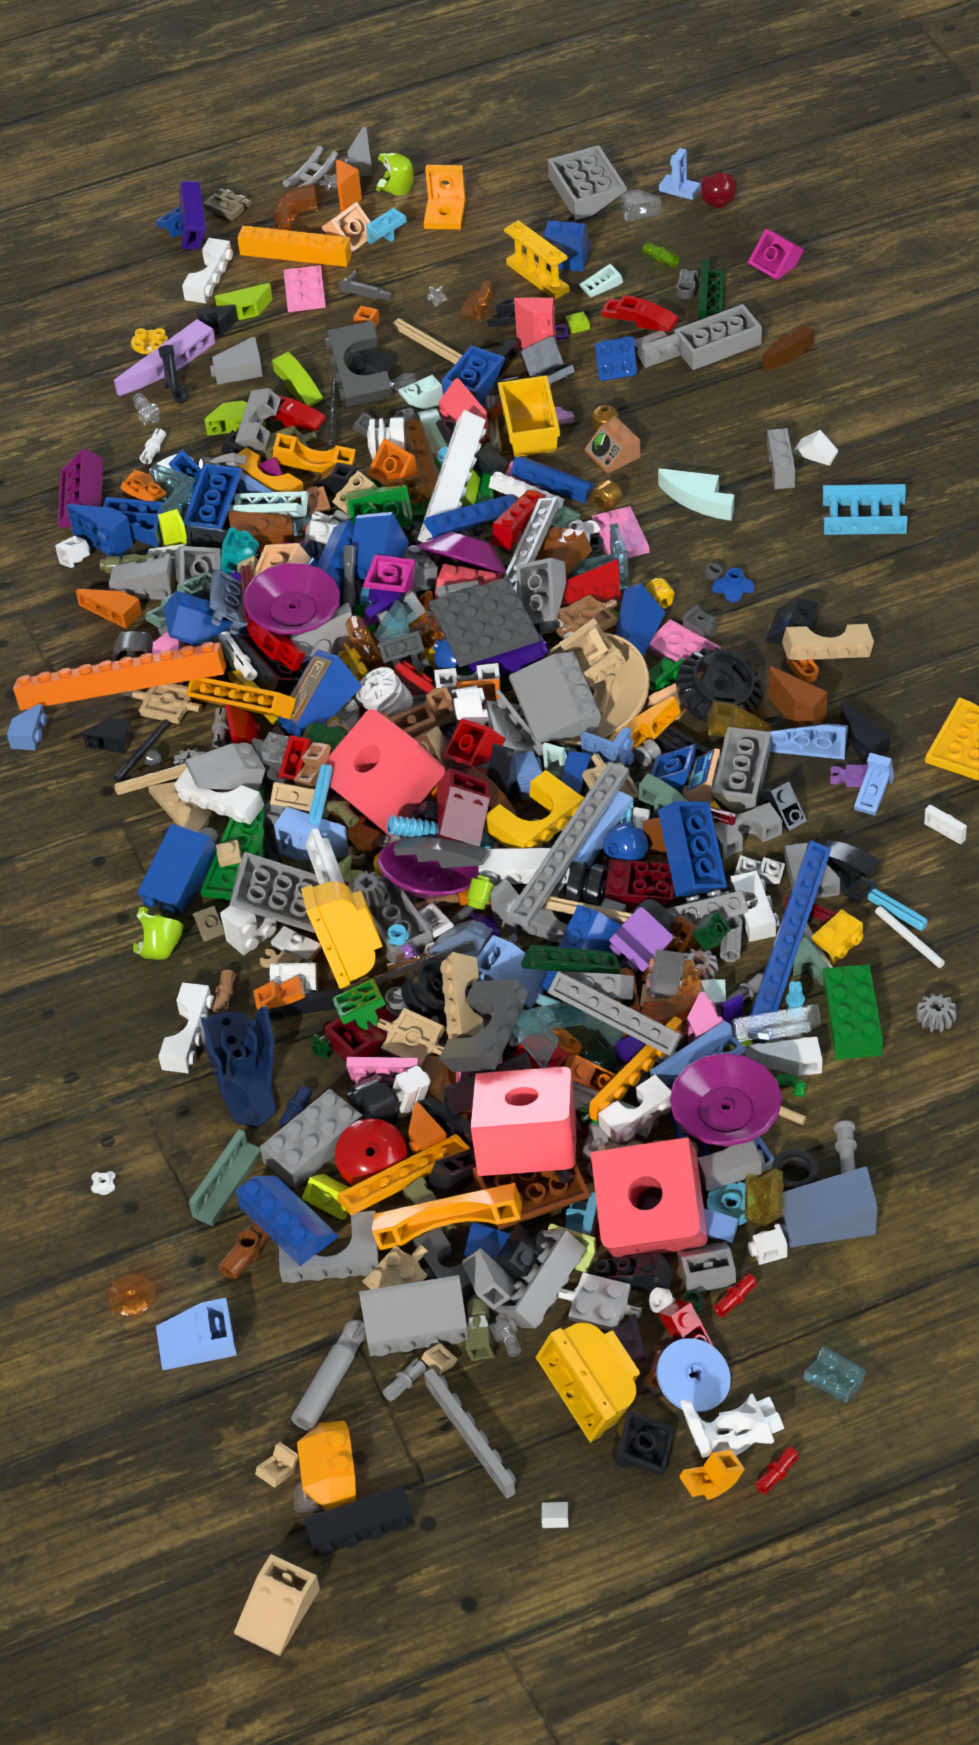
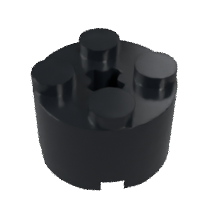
[346,1074,399,1122]

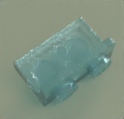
[802,1346,866,1403]

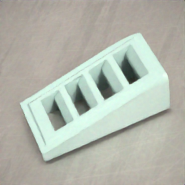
[579,263,623,298]
[543,742,567,779]

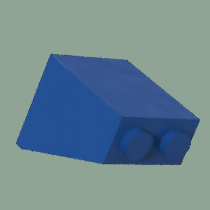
[544,221,590,272]
[352,512,409,580]

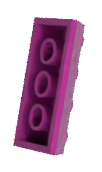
[57,448,104,527]

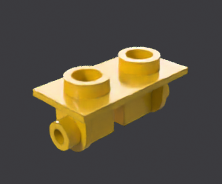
[338,643,368,683]

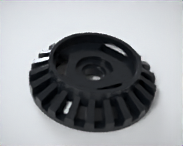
[676,647,763,727]

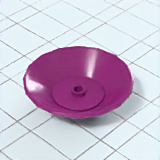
[417,532,507,575]
[244,563,340,634]
[377,840,479,899]
[670,1053,782,1146]

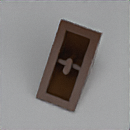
[659,915,699,966]

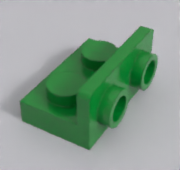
[648,657,684,695]

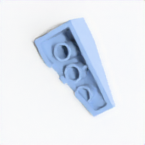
[769,723,848,759]
[571,791,633,868]

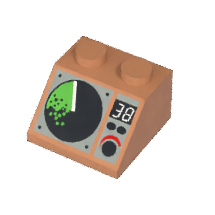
[585,418,641,474]

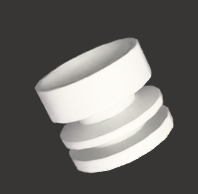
[367,417,407,461]
[356,667,413,718]

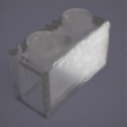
[646,950,684,1000]

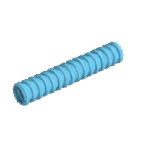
[387,815,494,849]

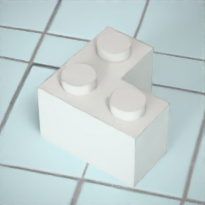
[220,906,278,956]

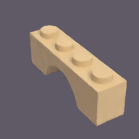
[782,624,874,661]
[441,952,484,1039]

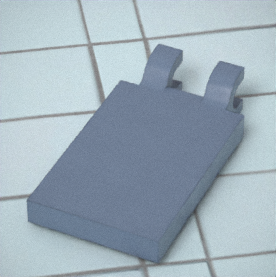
[209,568,248,635]

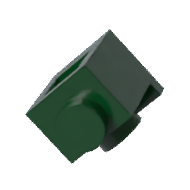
[692,911,731,951]

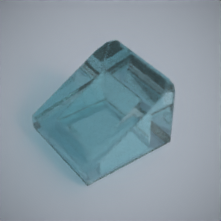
[291,514,312,536]

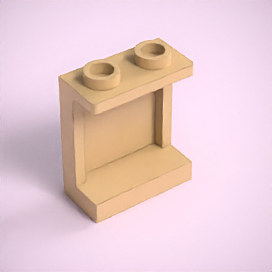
[559,618,626,687]
[270,782,330,811]

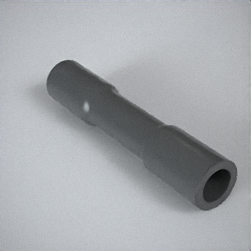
[343,545,356,609]

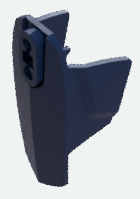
[200,1006,276,1128]

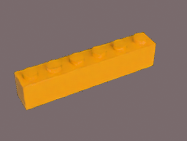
[237,226,352,267]
[186,678,296,720]

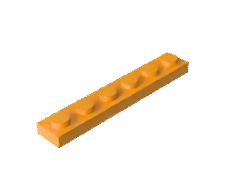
[589,1016,683,1121]
[337,1134,470,1216]

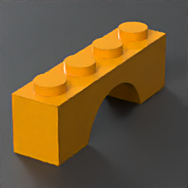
[273,433,356,473]
[237,447,304,503]

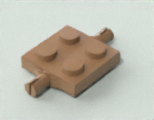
[557,595,617,636]

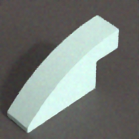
[658,468,734,521]

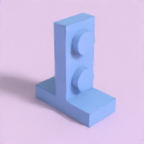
[659,148,700,200]
[854,753,894,816]

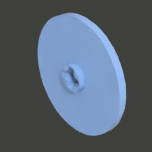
[657,1338,730,1413]

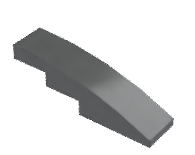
[393,837,490,868]

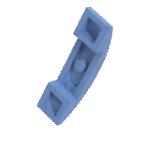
[642,1197,739,1243]

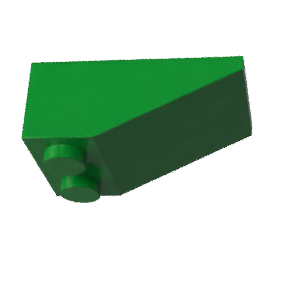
[343,485,415,528]

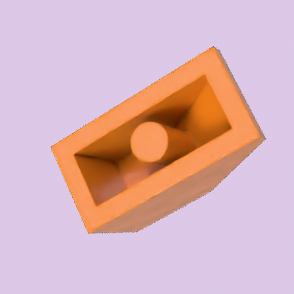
[408,1102,446,1154]

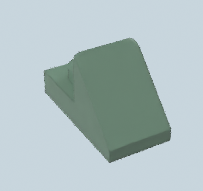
[793,936,830,986]

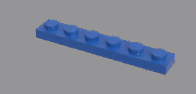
[423,494,517,538]

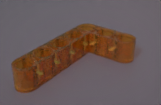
[382,419,439,504]
[345,614,444,670]

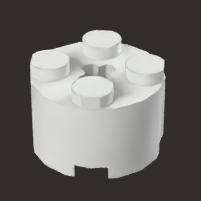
[451,685,489,726]

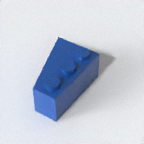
[103,497,167,548]

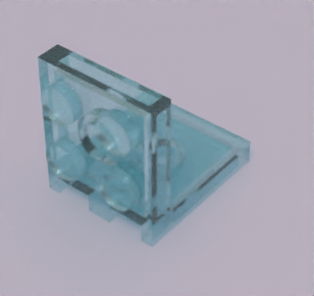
[151,463,196,521]
[572,523,629,589]

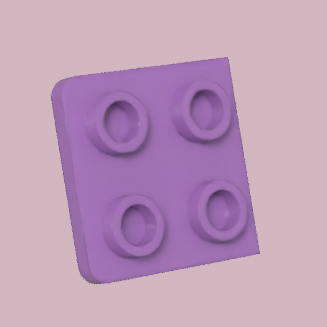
[609,907,673,972]

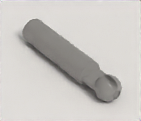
[291,1320,366,1431]

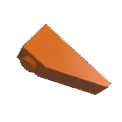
[76,589,142,629]

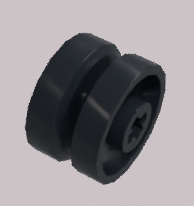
[566,861,608,906]
[401,960,445,1019]

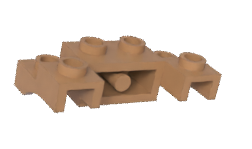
[382,687,456,739]

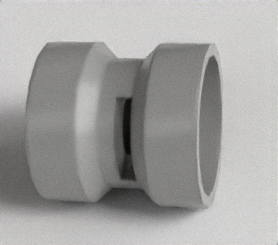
[385,987,409,1018]

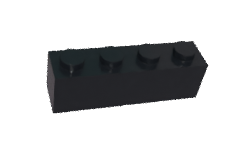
[303,1486,414,1557]

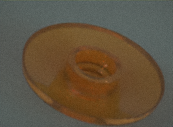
[107,1273,156,1317]

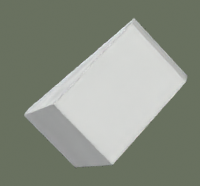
[793,430,838,466]

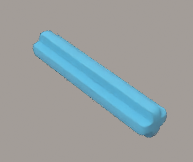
[308,764,333,825]
[868,888,928,931]

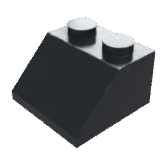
[766,599,819,645]

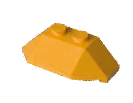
[297,1420,356,1511]

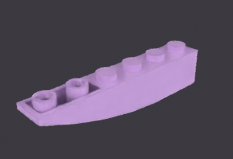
[114,319,215,396]

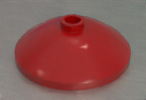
[335,1118,407,1186]

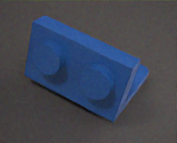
[595,336,639,381]

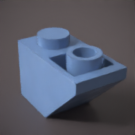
[7,704,47,750]

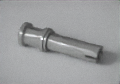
[834,1121,857,1174]

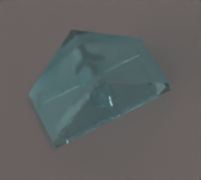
[373,599,410,642]

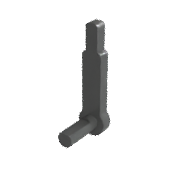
[339,271,392,301]

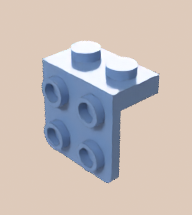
[580,727,635,768]

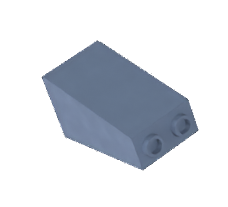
[775,1167,877,1248]

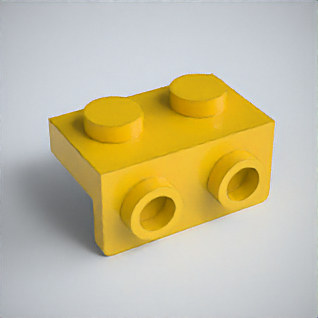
[812,910,863,964]

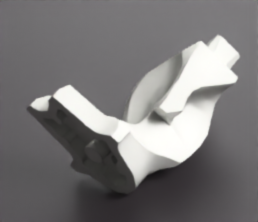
[680,1394,784,1459]

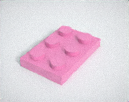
[284,265,326,312]
[592,506,649,562]
[346,1057,421,1085]

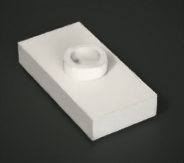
[924,805,967,844]
[271,926,322,963]

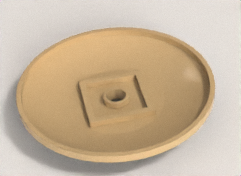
[548,633,650,747]

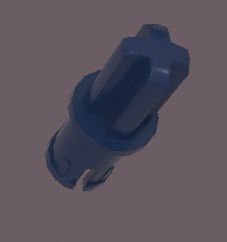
[279,1086,312,1128]

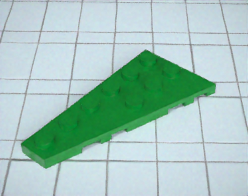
[200,788,265,900]

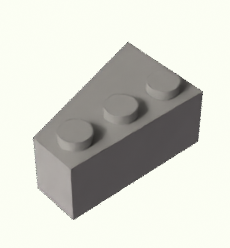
[109,554,176,600]
[289,603,355,657]

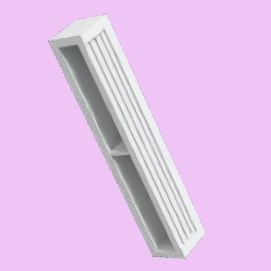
[489,471,564,510]

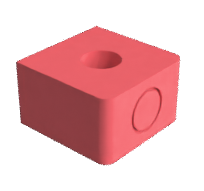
[326,709,445,837]
[471,1067,577,1176]
[591,1138,708,1257]

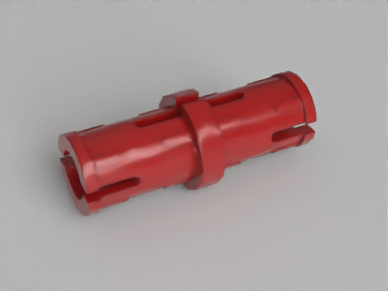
[713,1273,758,1318]
[754,1446,800,1495]

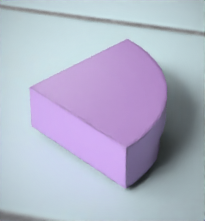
[554,407,575,425]

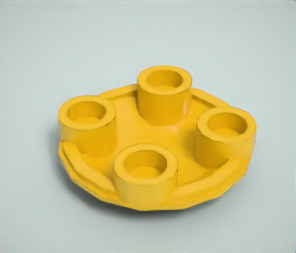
[131,328,168,354]

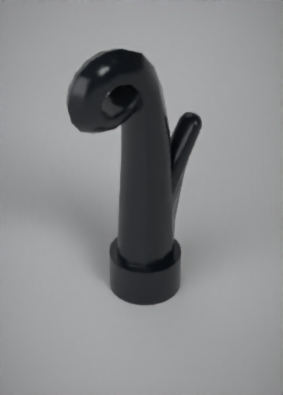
[158,345,188,404]

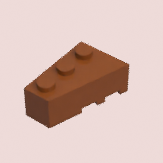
[228,511,295,552]

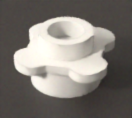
[91,1171,115,1195]

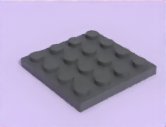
[429,577,539,667]

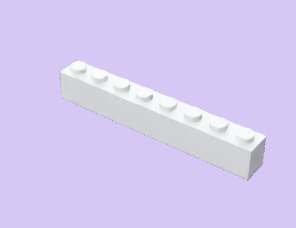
[417,410,486,542]

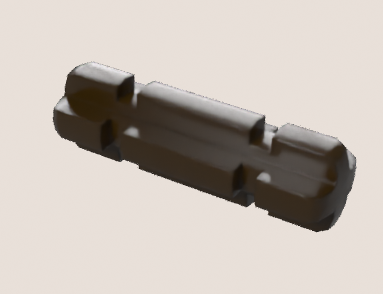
[131,761,173,779]

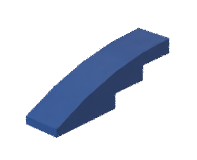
[556,751,591,835]

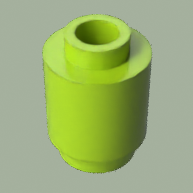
[466,875,494,910]

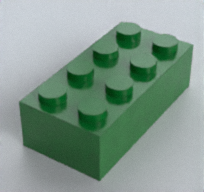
[822,964,883,1060]

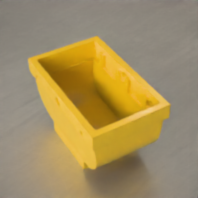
[498,376,560,457]
[301,881,383,989]
[536,1323,640,1443]

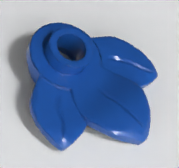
[712,568,754,603]

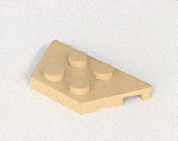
[148,782,217,832]

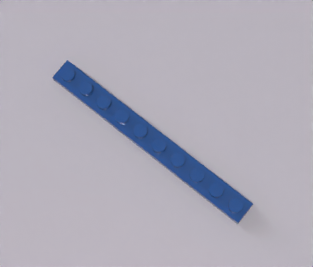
[743,840,831,1044]

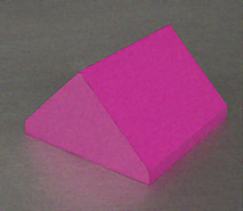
[363,555,415,593]

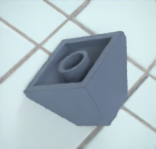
[428,920,493,960]

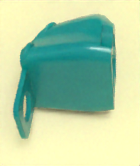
[220,527,259,574]

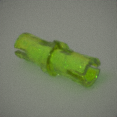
[643,241,679,268]

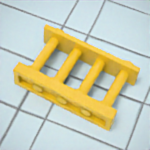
[504,220,569,300]

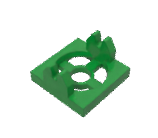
[332,979,386,1030]

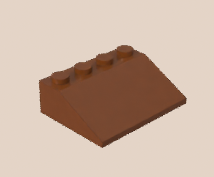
[473,1163,590,1230]

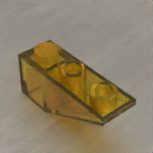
[707,701,771,737]

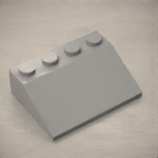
[548,145,627,220]
[509,651,601,743]
[229,852,319,933]
[359,1275,469,1356]

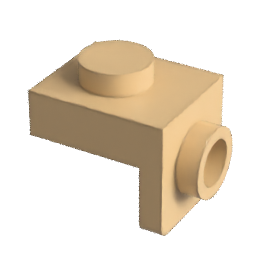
[255,1442,298,1488]

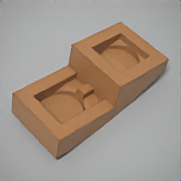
[294,742,331,789]

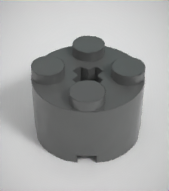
[111,631,154,662]

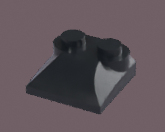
[348,348,397,377]
[612,1410,674,1475]

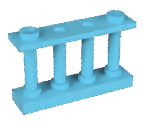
[823,484,907,535]

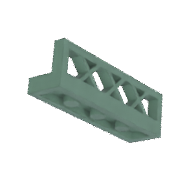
[189,1129,262,1226]

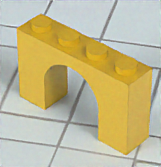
[483,770,584,849]

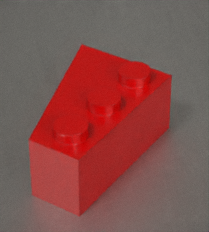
[560,559,621,607]

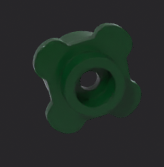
[311,1034,332,1060]

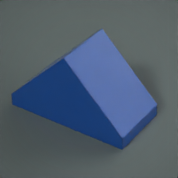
[168,450,201,490]

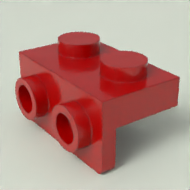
[393,661,434,695]

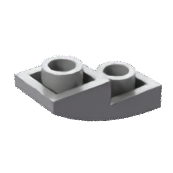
[201,453,246,470]

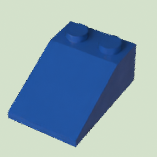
[442,345,505,405]

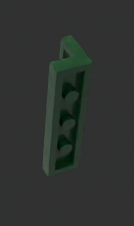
[699,260,725,320]
[521,945,621,974]

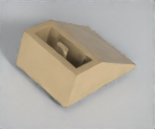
[234,1554,320,1656]

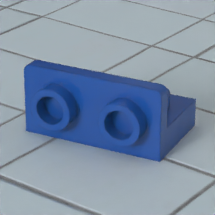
[155,207,181,238]

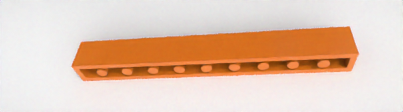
[13,642,226,711]

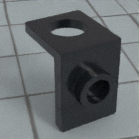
[836,871,878,902]

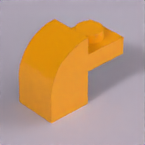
[679,1449,745,1500]

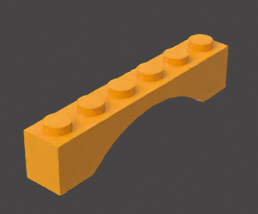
[372,1183,522,1250]

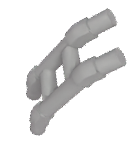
[283,146,339,192]

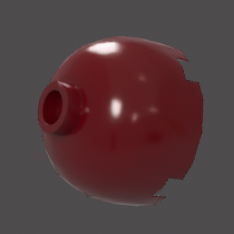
[700,173,737,208]

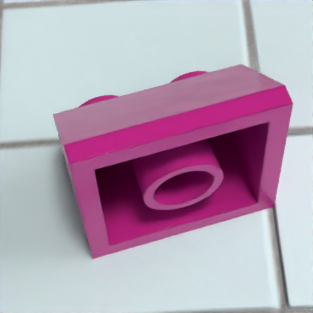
[748,229,805,280]

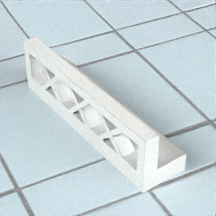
[305,829,345,885]

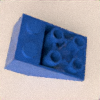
[67,504,133,556]

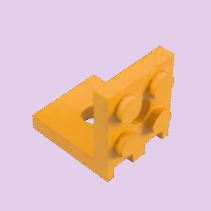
[424,165,466,230]

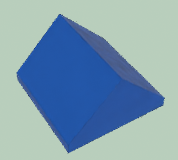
[651,744,697,794]

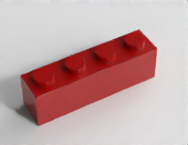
[492,490,546,550]

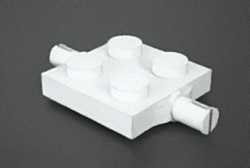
[558,1273,642,1332]

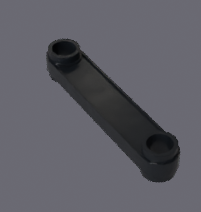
[268,982,375,1021]

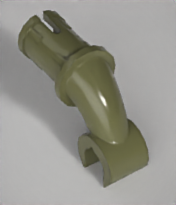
[322,800,359,827]

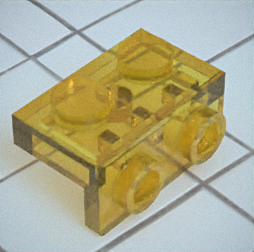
[745,1169,784,1226]

